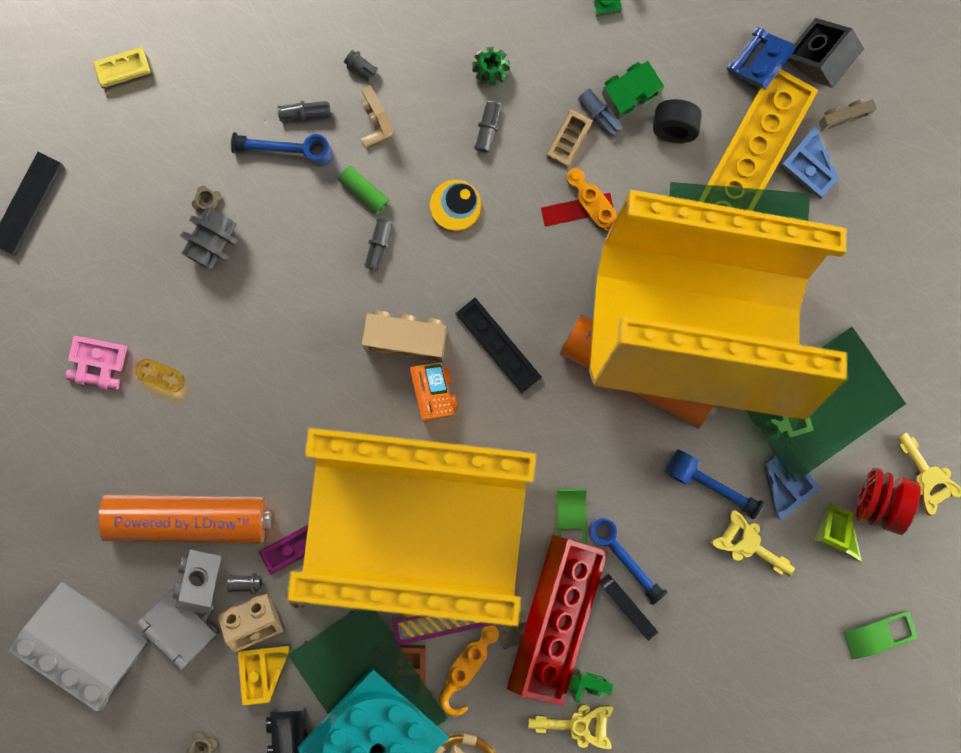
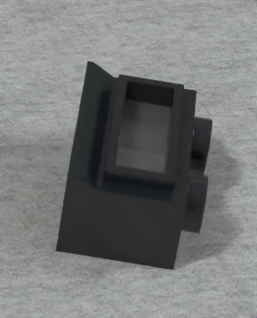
[266,707,306,753]

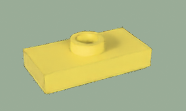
[93,47,151,88]

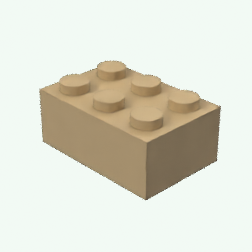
[362,310,447,362]

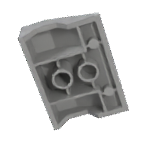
[8,581,149,712]

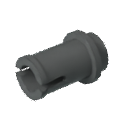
[344,50,378,82]
[227,573,262,594]

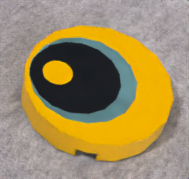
[430,179,481,232]

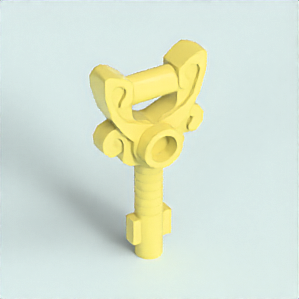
[898,432,961,516]
[710,510,795,576]
[528,704,613,749]

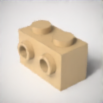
[217,594,283,653]

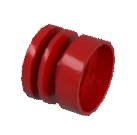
[855,468,921,535]

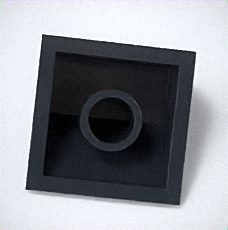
[787,18,864,88]

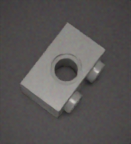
[172,549,221,614]

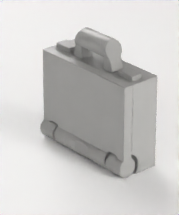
[135,588,219,671]

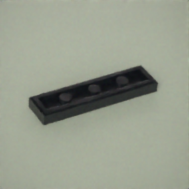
[0,152,63,256]
[455,297,542,394]

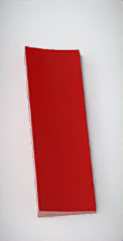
[506,535,608,705]

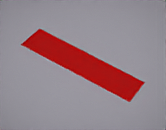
[541,193,614,227]

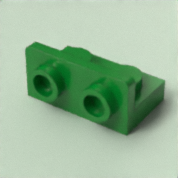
[568,669,614,702]

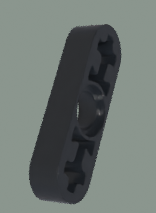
[599,573,659,641]

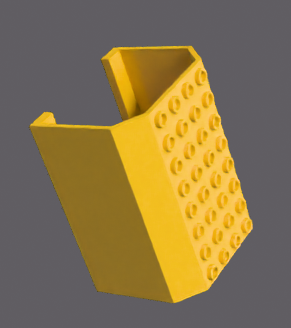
[589,190,847,420]
[287,428,536,626]

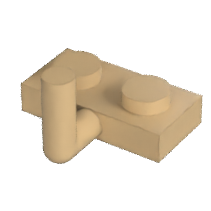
[361,85,394,148]

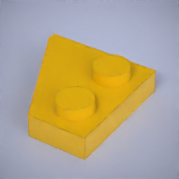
[238,645,290,705]

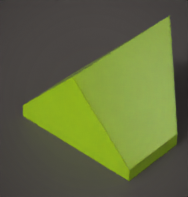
[813,503,862,562]

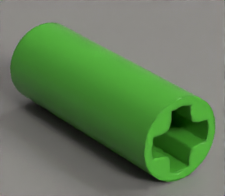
[338,165,389,214]

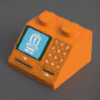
[410,363,458,423]

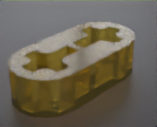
[135,359,185,393]

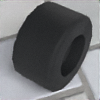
[653,99,702,144]

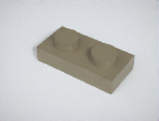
[819,99,877,132]

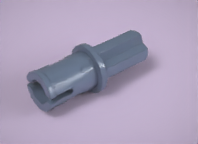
[578,88,622,136]

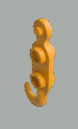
[566,168,617,232]
[439,625,499,716]

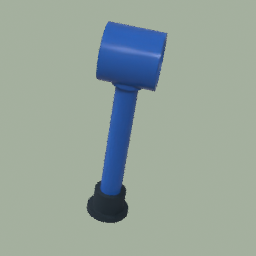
[231,132,332,166]
[665,449,764,520]
[588,518,667,605]

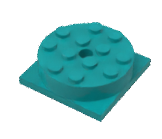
[297,667,449,753]

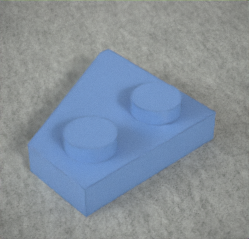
[781,127,839,199]
[765,447,820,520]

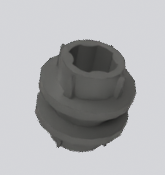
[180,207,238,270]

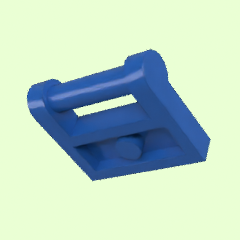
[727,27,795,90]

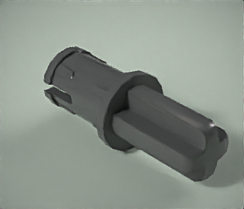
[278,100,330,122]
[474,100,501,153]
[365,218,393,271]

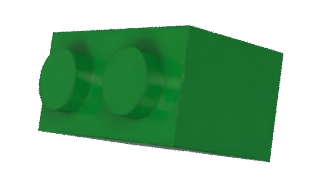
[602,61,665,119]

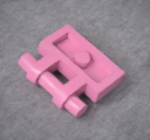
[65,336,127,390]

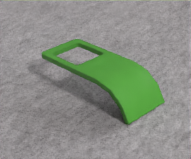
[557,489,587,544]
[844,611,918,659]

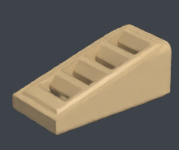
[546,109,593,167]

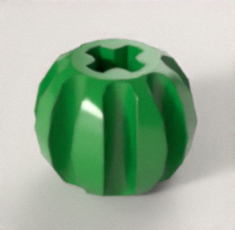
[472,47,510,86]

